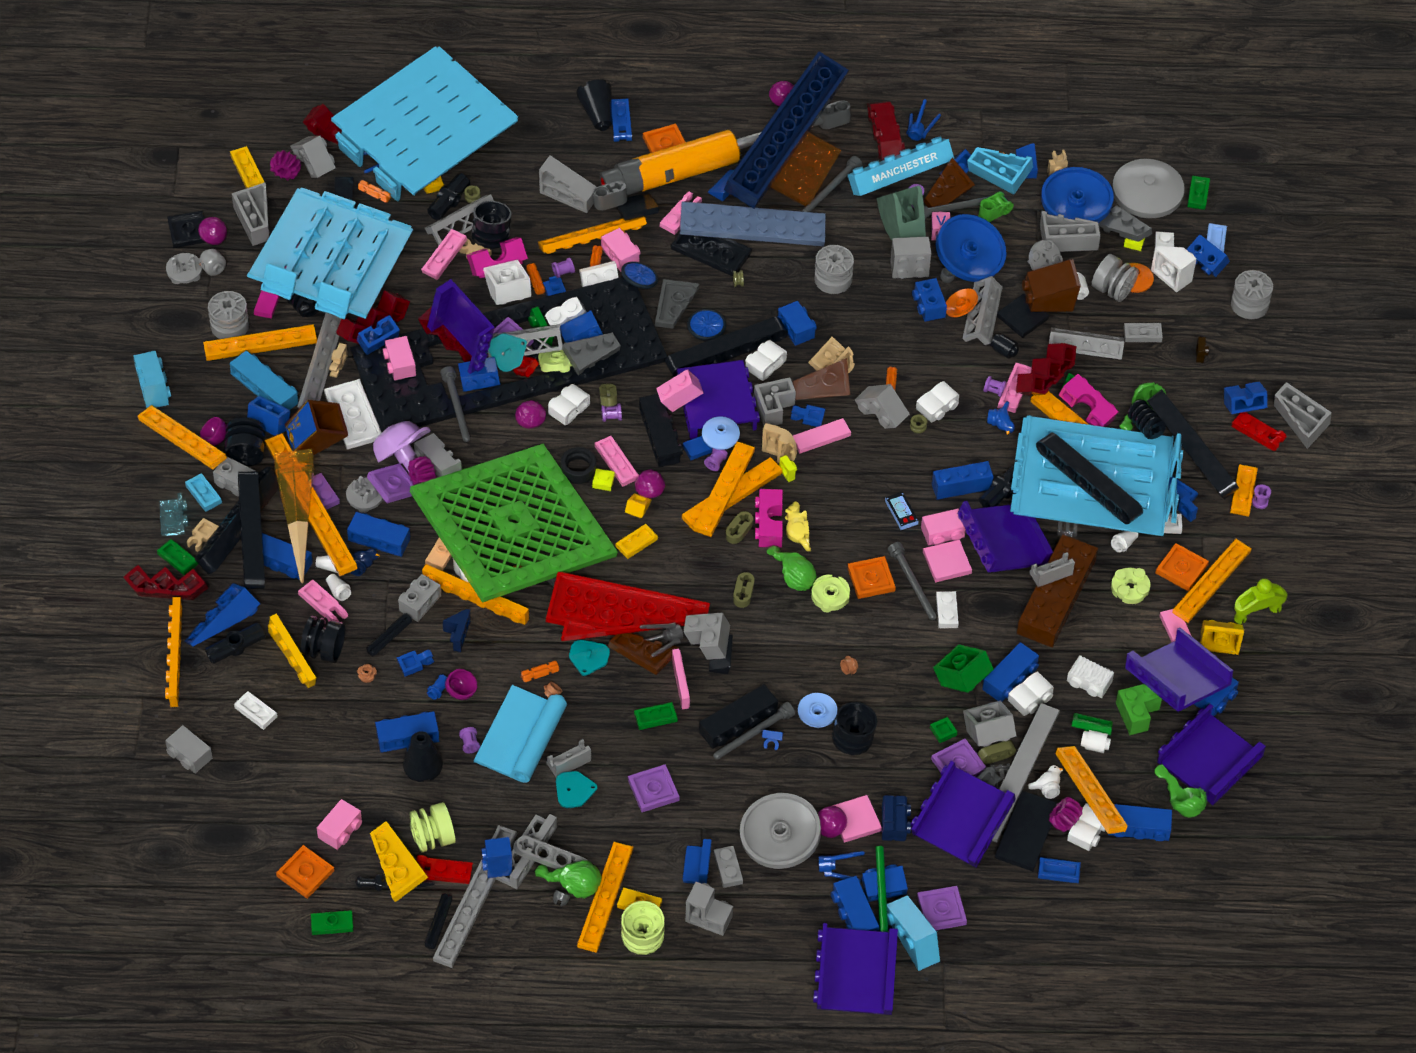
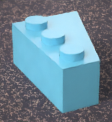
[967,147,1033,195]
[133,351,171,409]
[887,895,940,971]

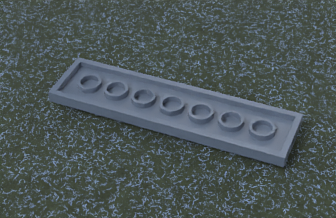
[680,201,825,246]

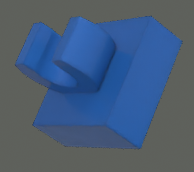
[543,276,566,296]
[762,730,784,750]

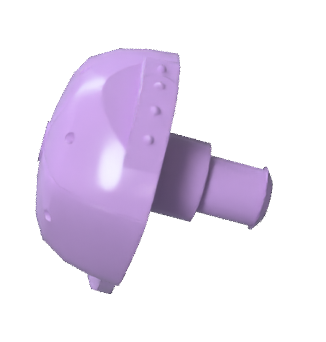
[373,421,430,473]

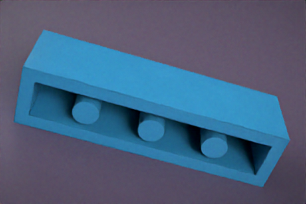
[230,350,298,410]

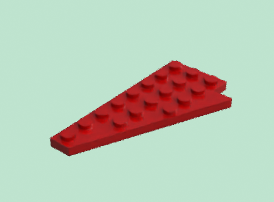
[546,572,710,641]

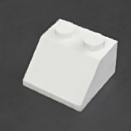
[1151,246,1197,292]
[483,260,531,305]

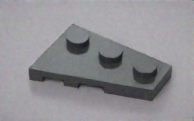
[1098,205,1152,242]
[655,279,700,329]
[562,332,621,375]

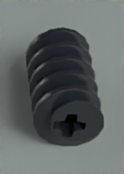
[1128,400,1166,439]

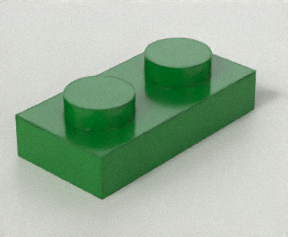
[1187,176,1210,210]
[528,307,554,347]

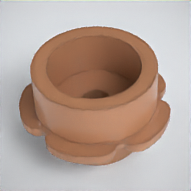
[840,656,858,675]
[357,664,377,683]
[544,682,562,698]

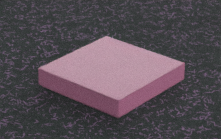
[923,540,972,583]
[833,795,882,843]

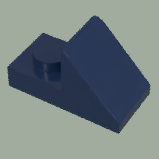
[443,609,471,652]

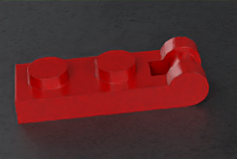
[1231,412,1287,451]
[416,855,473,884]

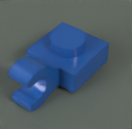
[791,405,825,427]
[397,650,434,677]

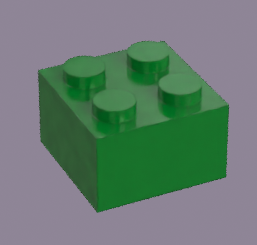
[933,644,994,693]

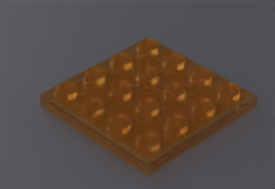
[770,132,841,206]

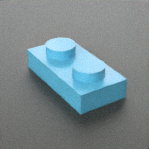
[185,473,222,512]

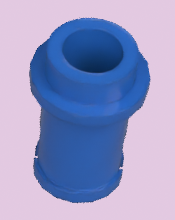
[427,675,447,700]

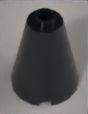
[576,79,612,131]
[403,731,443,782]

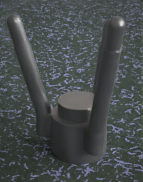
[639,622,683,657]

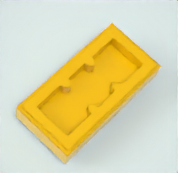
[616,524,658,559]
[617,887,662,910]

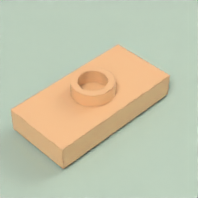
[425,537,452,571]

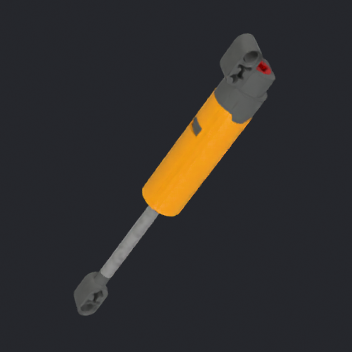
[593,101,851,211]

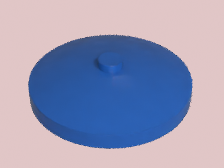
[1041,167,1114,223]
[936,214,1006,282]

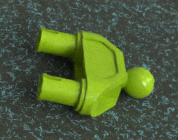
[1234,579,1287,624]

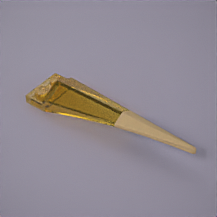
[274,449,314,584]

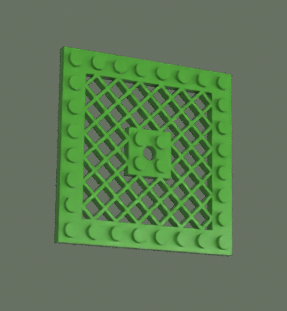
[409,444,618,603]

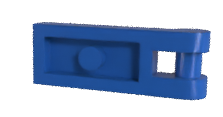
[612,99,632,142]

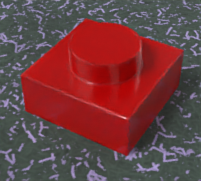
[513,356,539,377]

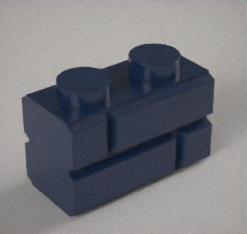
[882,795,911,841]

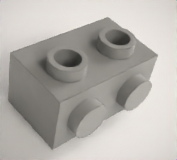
[213,456,255,496]
[398,574,441,622]

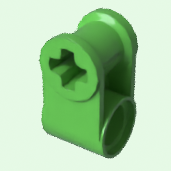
[978,191,1014,222]

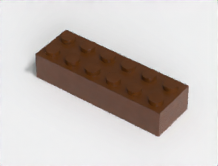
[1017,534,1098,648]

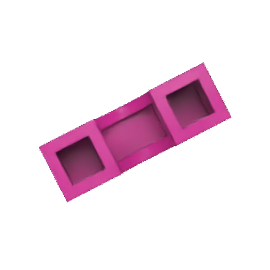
[466,237,528,278]
[1059,374,1118,427]
[755,489,782,547]

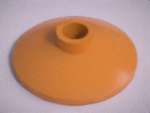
[1129,263,1154,293]
[946,288,978,317]

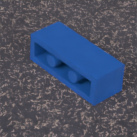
[932,461,993,499]
[347,512,410,557]
[262,533,313,580]
[982,642,1039,702]
[375,712,439,753]
[1108,804,1172,841]
[831,876,879,931]

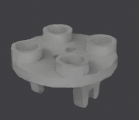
[1027,240,1063,270]
[166,253,202,284]
[346,476,384,513]

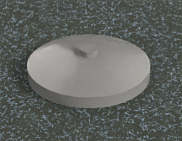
[1112,159,1184,218]
[740,793,821,869]

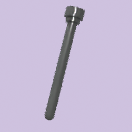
[802,156,863,212]
[914,196,990,219]
[440,366,470,442]
[888,542,936,620]
[713,702,795,759]

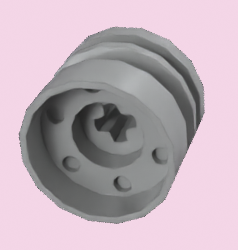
[814,245,854,294]
[1091,254,1139,302]
[1231,270,1273,319]
[208,291,249,339]

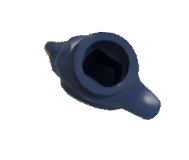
[350,548,379,576]

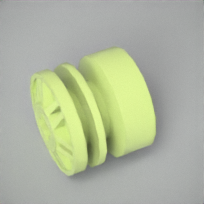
[410,802,455,853]
[621,901,665,955]

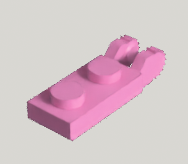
[660,191,702,235]
[298,580,348,622]

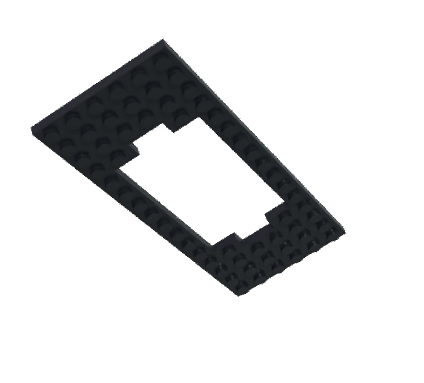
[350,277,667,433]

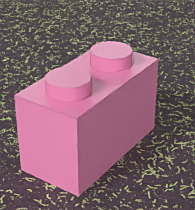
[601,228,640,272]
[382,336,416,380]
[656,369,703,412]
[921,508,966,546]
[317,799,362,850]

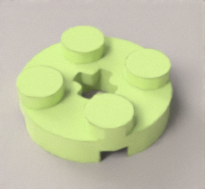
[538,350,572,373]
[1111,568,1150,604]
[811,574,850,613]

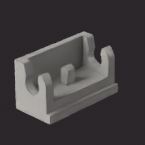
[1029,552,1075,587]
[546,739,591,778]

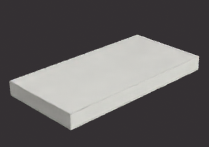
[324,379,381,450]

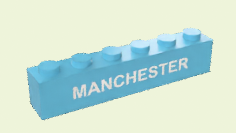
[847,137,955,196]

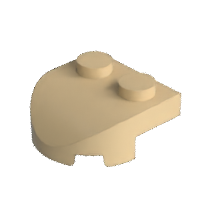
[808,337,855,374]
[762,423,797,463]

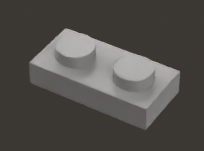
[1124,323,1163,342]
[713,846,743,888]

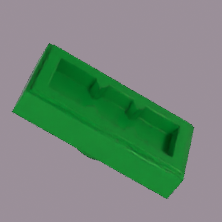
[157,539,198,575]
[634,702,678,730]
[1072,713,1113,735]
[311,910,353,935]

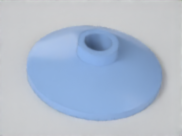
[702,417,740,450]
[798,693,837,728]

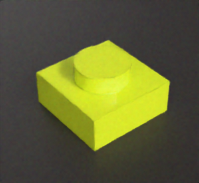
[1124,238,1145,251]
[779,455,797,482]
[592,469,615,491]

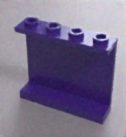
[427,279,495,374]
[677,360,760,439]
[957,501,1053,573]
[1125,628,1233,712]
[1157,704,1266,805]
[911,761,1016,868]
[813,923,898,1015]

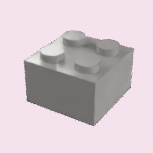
[890,237,931,279]
[963,700,1016,747]

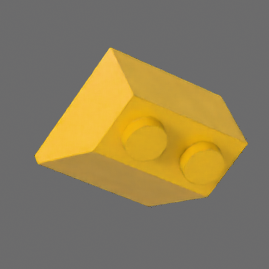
[1200,620,1244,655]

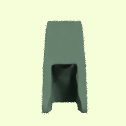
[877,185,926,240]

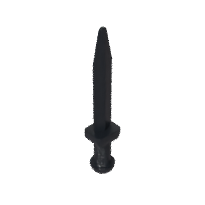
[355,874,435,891]

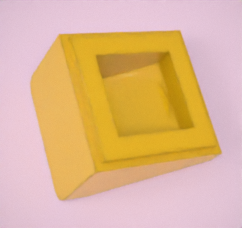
[625,494,651,518]

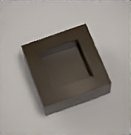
[1196,336,1209,363]

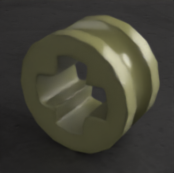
[464,185,481,203]
[733,270,744,287]
[910,414,927,433]

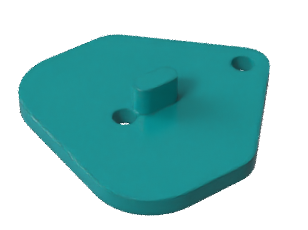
[489,333,527,372]
[569,640,610,676]
[556,771,597,808]

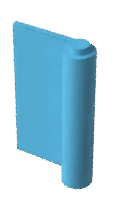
[474,685,567,783]

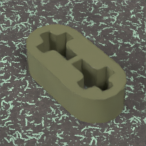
[599,384,617,406]
[726,511,753,544]
[733,572,754,608]
[978,740,1016,765]

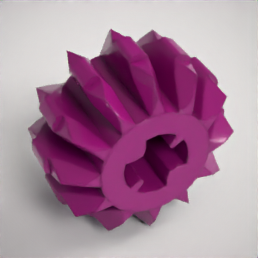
[270,150,301,180]
[408,456,437,485]
[1049,797,1083,832]

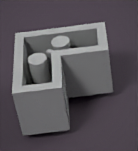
[290,136,335,178]
[754,377,796,425]
[855,384,909,429]
[684,613,730,660]
[685,882,733,936]

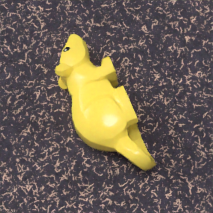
[785,502,811,552]

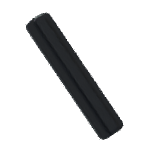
[366,613,412,657]
[425,893,452,949]

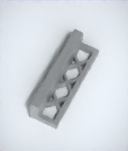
[425,194,494,246]
[962,276,1002,345]
[488,324,563,357]
[1049,327,1124,360]
[496,814,557,889]

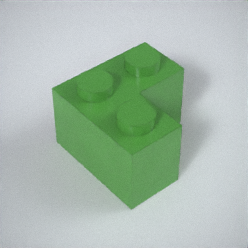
[1116,684,1162,735]

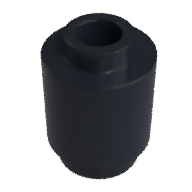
[990,334,1019,359]

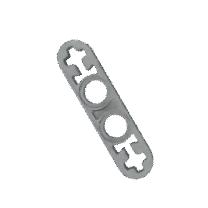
[513,836,588,869]

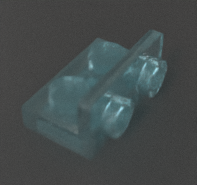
[159,493,188,536]

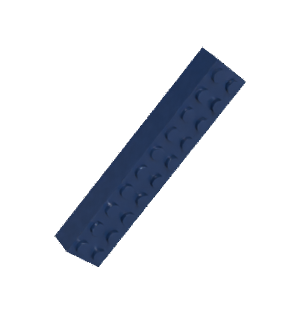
[724,51,849,209]

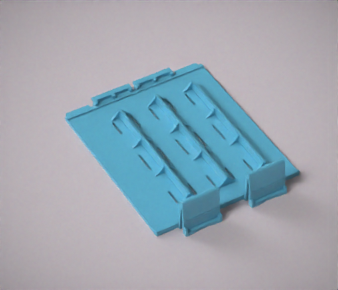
[331,46,518,202]
[247,187,413,319]
[1010,415,1183,536]

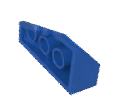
[185,583,260,646]

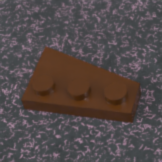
[923,157,975,208]
[792,358,850,400]
[608,633,679,675]

